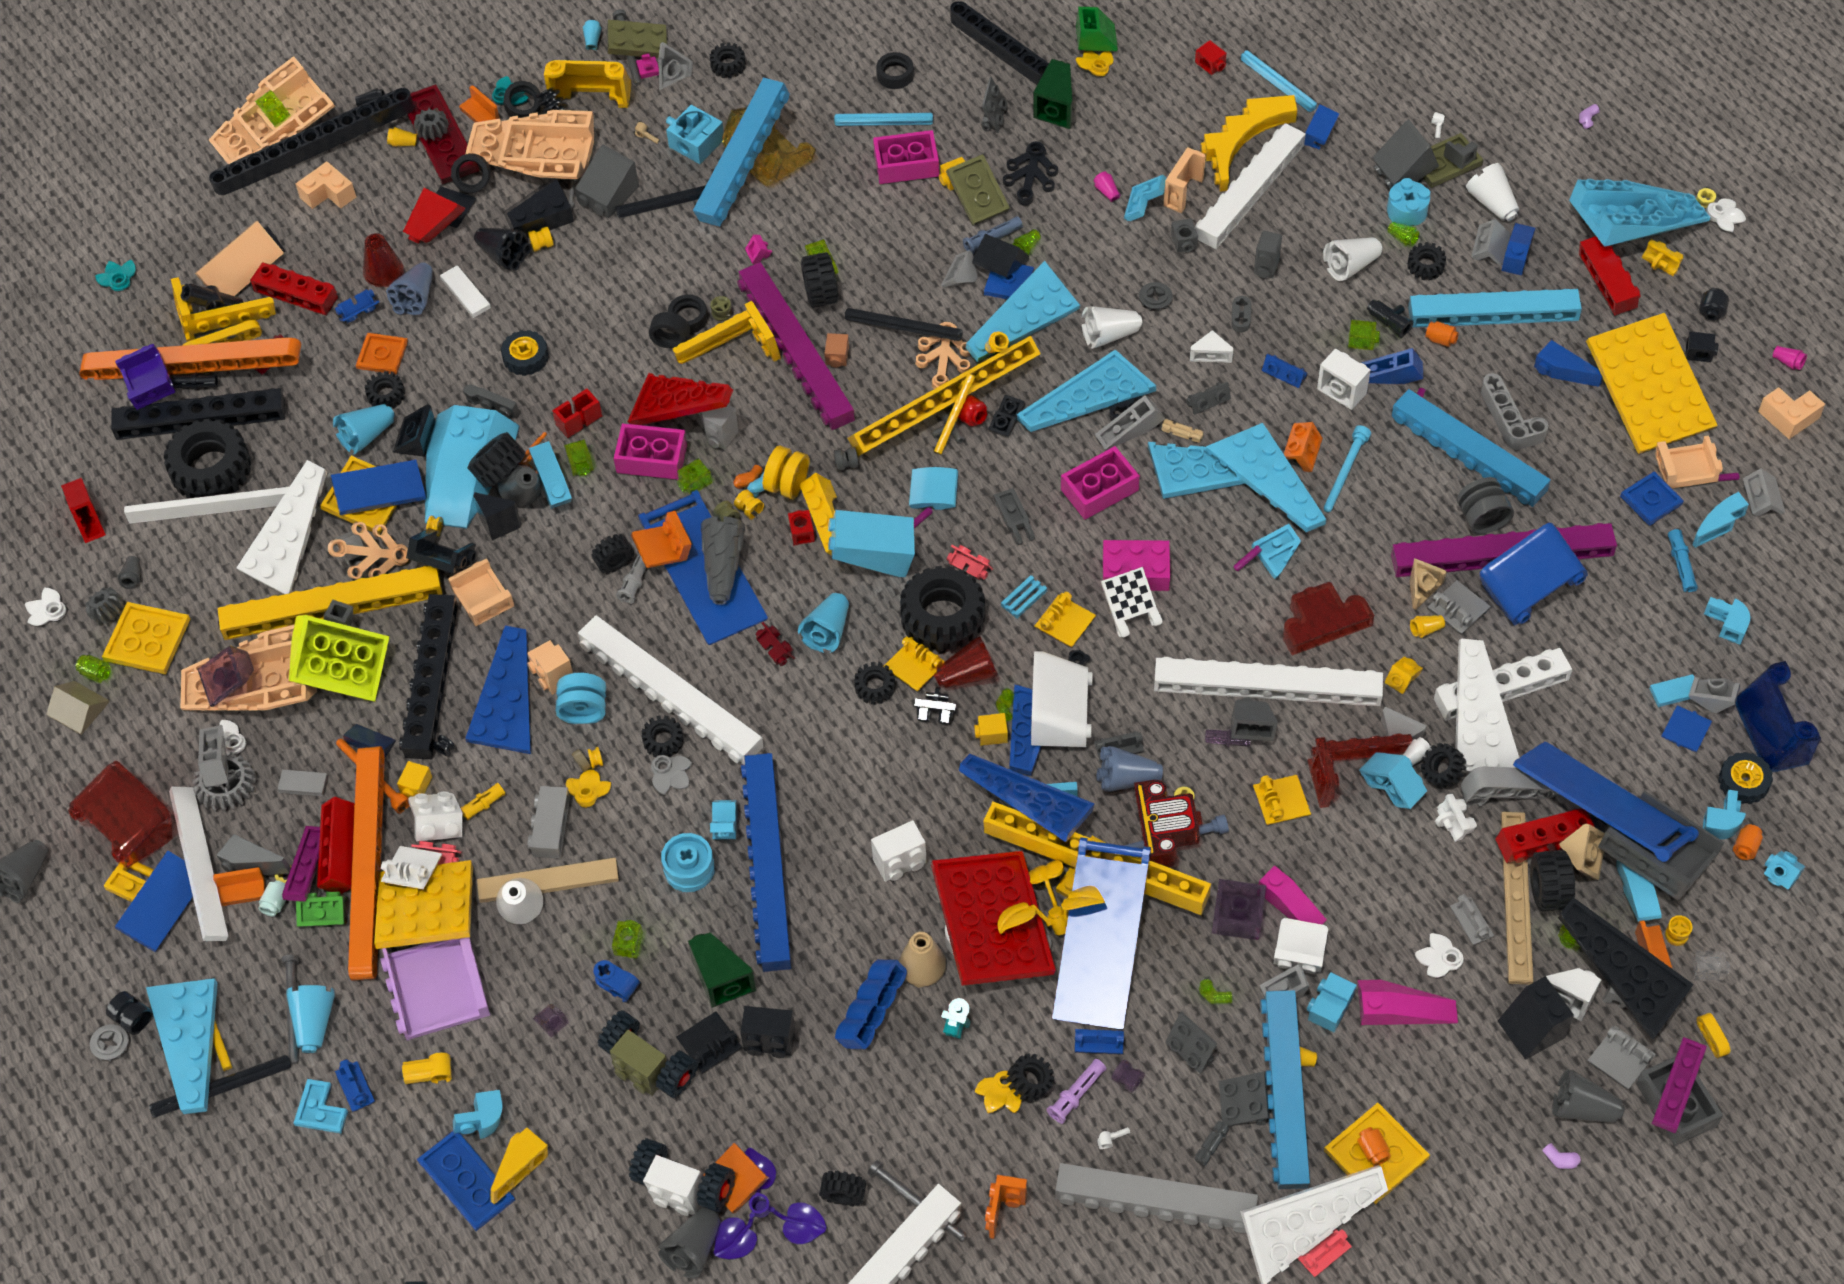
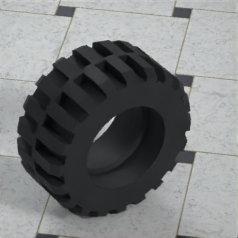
[164,419,251,499]
[900,566,985,652]

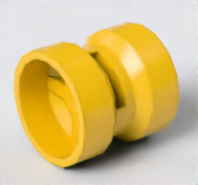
[528,227,554,252]
[734,489,764,519]
[1665,915,1693,946]

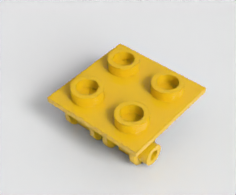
[1034,592,1096,648]
[883,636,946,692]
[1253,775,1311,825]

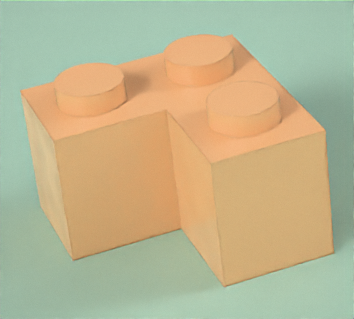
[296,161,356,209]
[1758,387,1825,439]
[527,640,573,695]

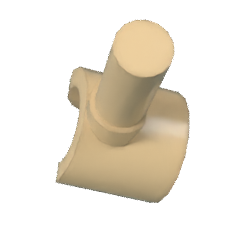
[635,122,660,144]

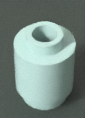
[258,880,286,917]

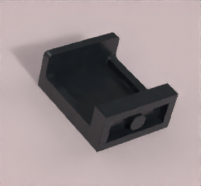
[406,528,476,574]

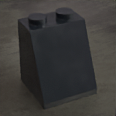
[1498,976,1574,1060]

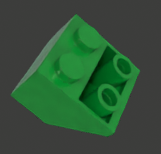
[1076,6,1118,51]

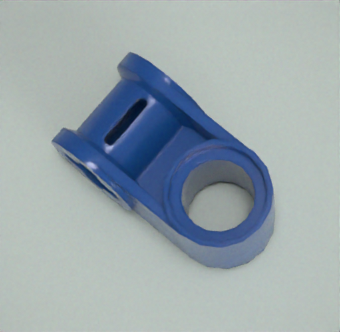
[593,960,640,1003]

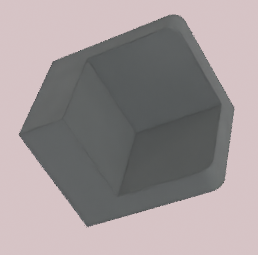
[1444,141,1478,169]

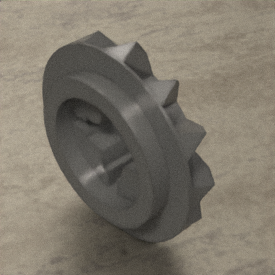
[1139,282,1172,311]

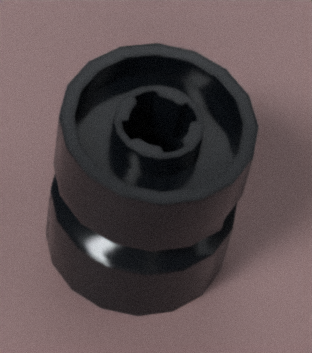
[106,991,153,1035]

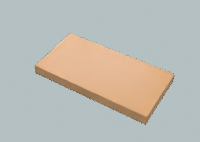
[195,221,284,296]

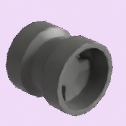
[834,447,859,472]

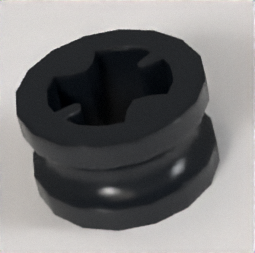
[432,735,456,757]

